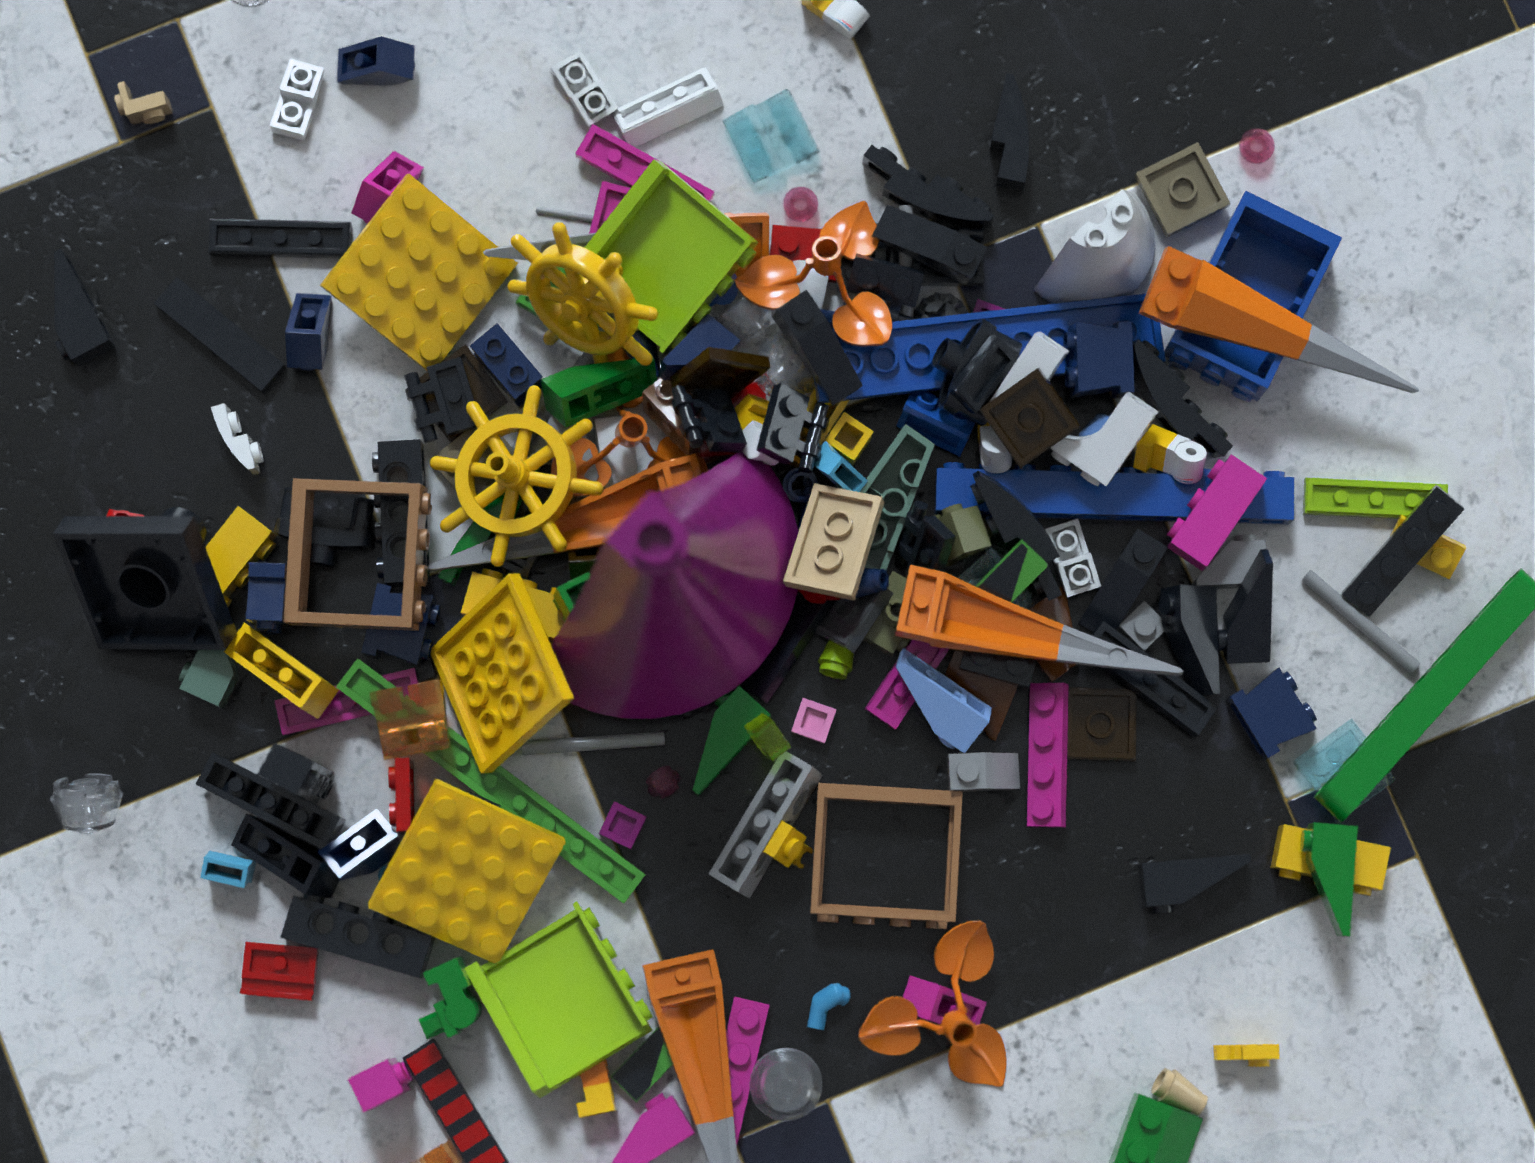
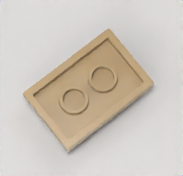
[783,483,885,601]

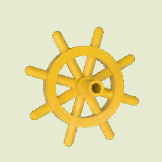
[507,222,658,366]
[430,385,604,567]

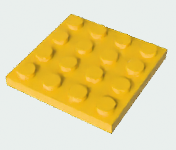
[319,174,518,372]
[431,573,574,774]
[368,779,566,965]

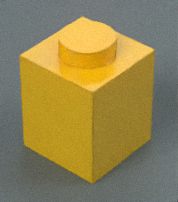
[824,412,874,466]

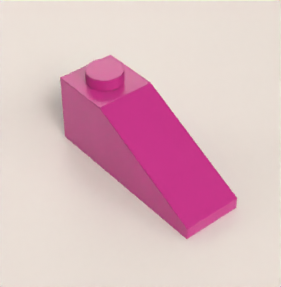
[612,1093,696,1163]

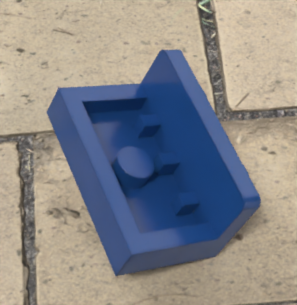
[896,391,976,456]

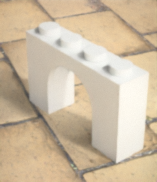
[989,331,1159,486]

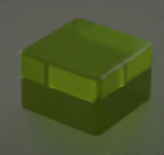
[744,713,791,761]

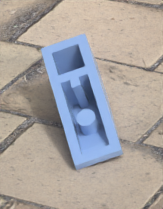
[896,648,992,753]

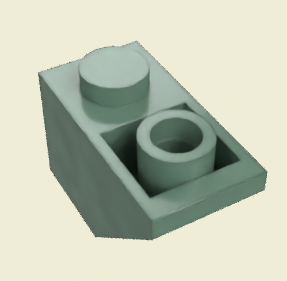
[179,650,240,709]

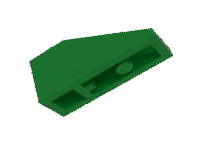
[541,359,657,428]
[693,686,771,797]
[1300,822,1358,937]

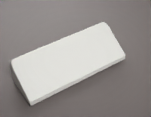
[612,67,723,147]

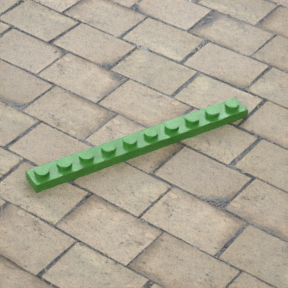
[336,658,646,904]

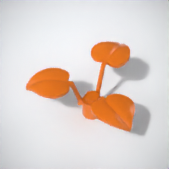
[735,201,892,346]
[550,347,709,496]
[859,921,1007,1087]

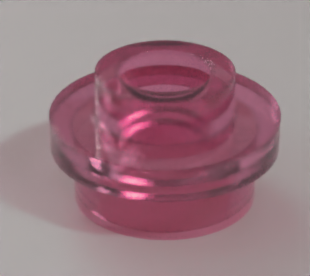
[1239,128,1275,164]
[783,187,818,222]
[646,766,681,798]

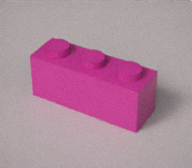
[1167,454,1267,571]

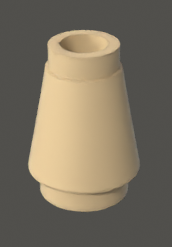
[1151,1068,1208,1115]

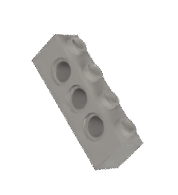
[709,750,823,899]

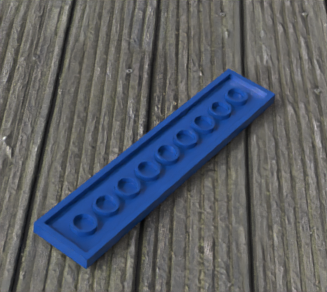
[814,293,1166,403]

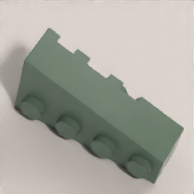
[860,424,935,570]

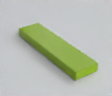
[1303,477,1448,519]

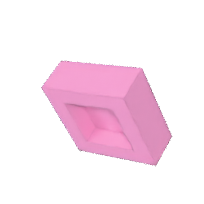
[791,698,837,744]

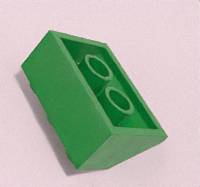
[1109,1092,1203,1163]

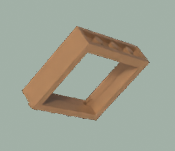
[283,478,432,631]
[810,783,963,929]

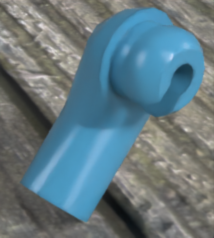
[807,983,851,1030]

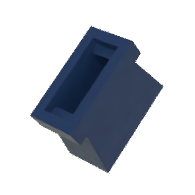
[1063,321,1135,398]
[470,323,543,409]
[246,562,293,635]
[361,583,441,668]
[1226,668,1317,761]

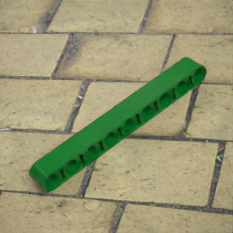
[1314,568,1535,822]

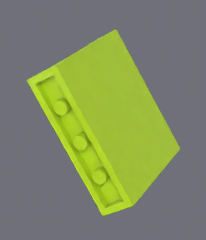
[584,159,759,354]
[464,901,653,1098]

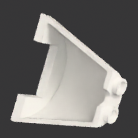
[1034,189,1155,304]

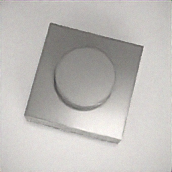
[1118,601,1164,651]

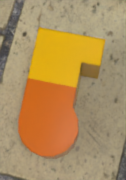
[576,1059,617,1118]

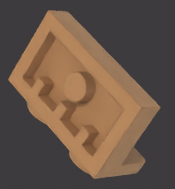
[642,378,700,456]

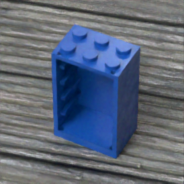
[1164,191,1342,402]

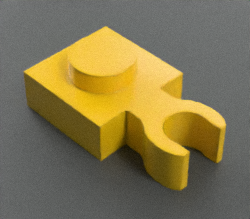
[763,821,813,868]
[1213,1044,1280,1067]

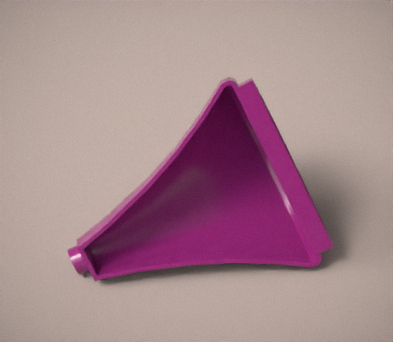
[551,452,799,719]

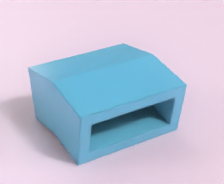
[814,441,868,492]
[200,851,257,888]

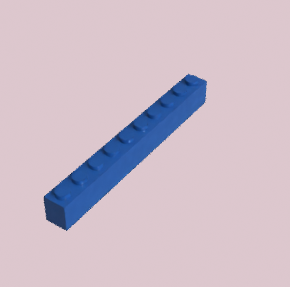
[934,462,1294,525]

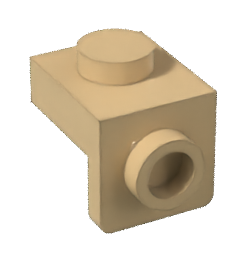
[115,82,173,124]

